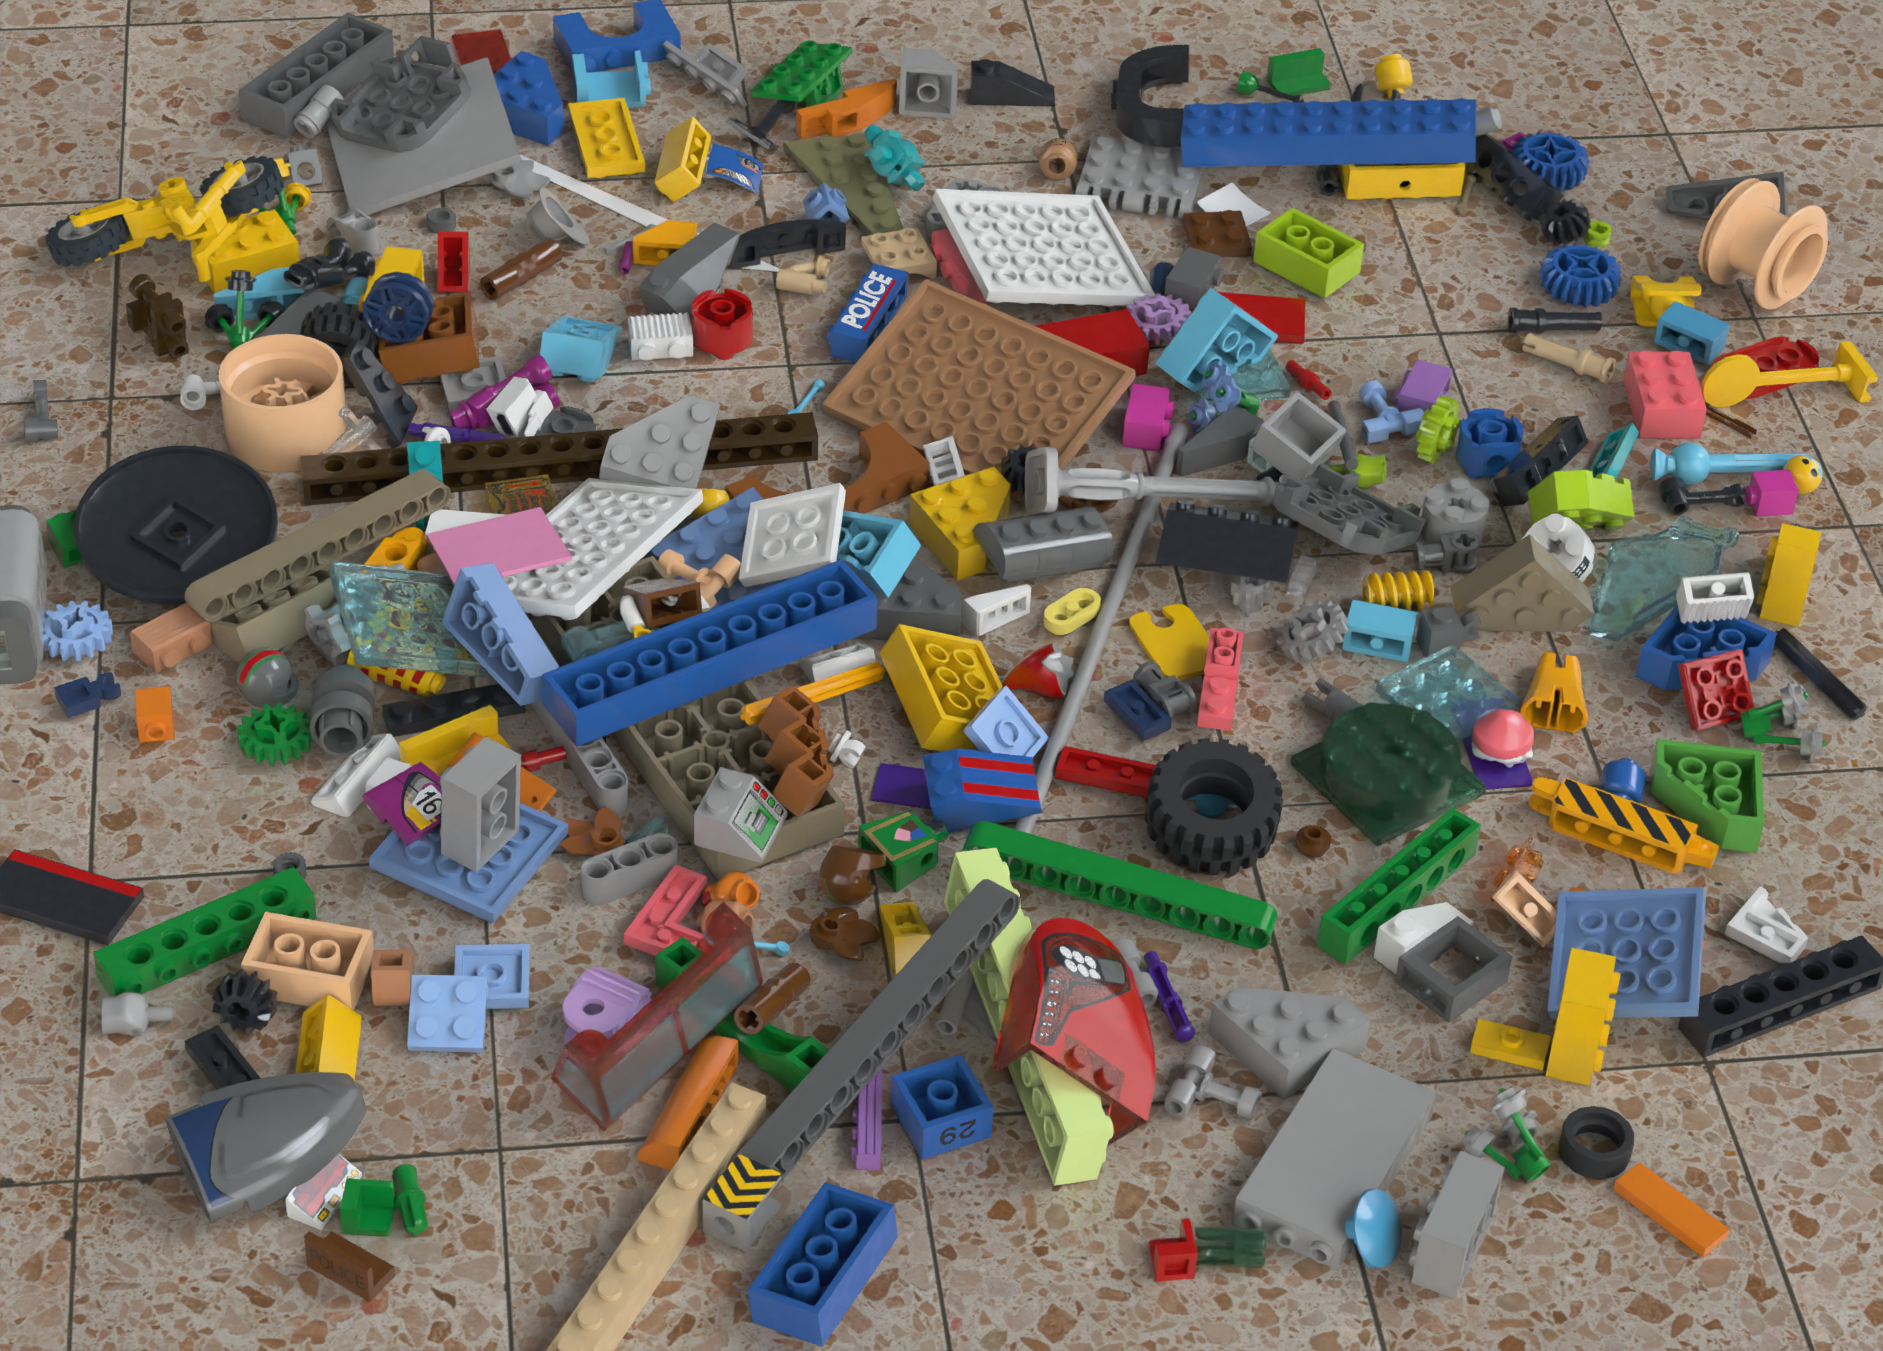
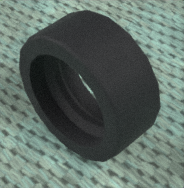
[1559,1106,1634,1179]

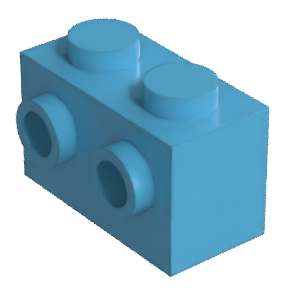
[1654,301,1730,365]

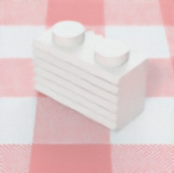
[628,312,693,361]
[1676,572,1754,624]

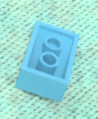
[540,316,622,382]

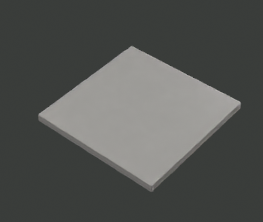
[326,57,522,215]

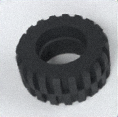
[1144,738,1283,875]

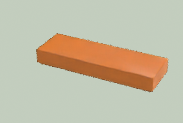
[1613,1162,1730,1258]

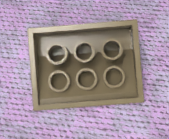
[210,567,359,662]

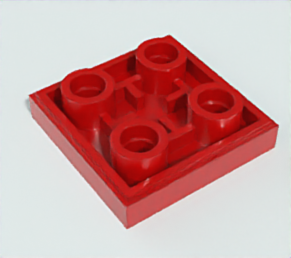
[1678,649,1754,731]

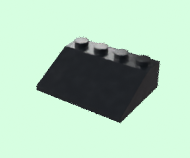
[1156,499,1299,583]

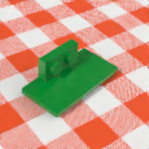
[751,40,852,107]

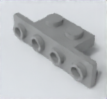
[662,41,749,109]

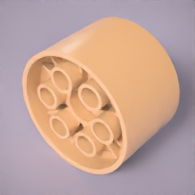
[219,334,348,473]

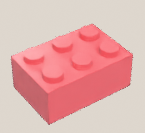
[1623,351,1707,439]

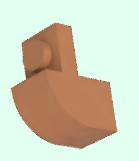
[371,949,415,1006]

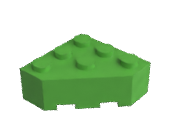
[1650,739,1764,853]

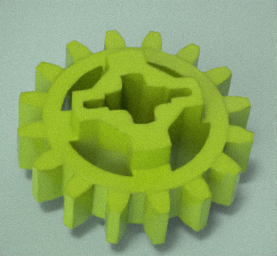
[1416,395,1461,464]

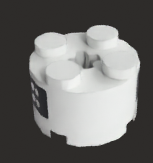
[1522,513,1595,582]

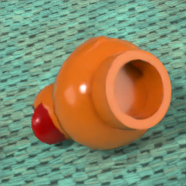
[702,871,760,911]

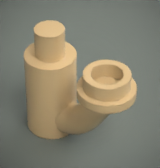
[776,256,830,296]

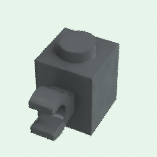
[1416,605,1481,662]

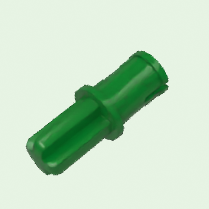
[392,1164,428,1236]

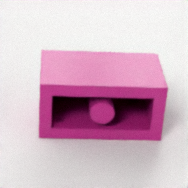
[1122,383,1174,451]

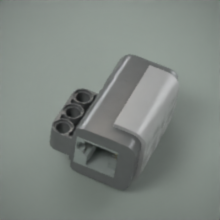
[0,505,47,685]

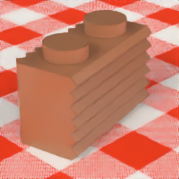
[130,603,213,674]

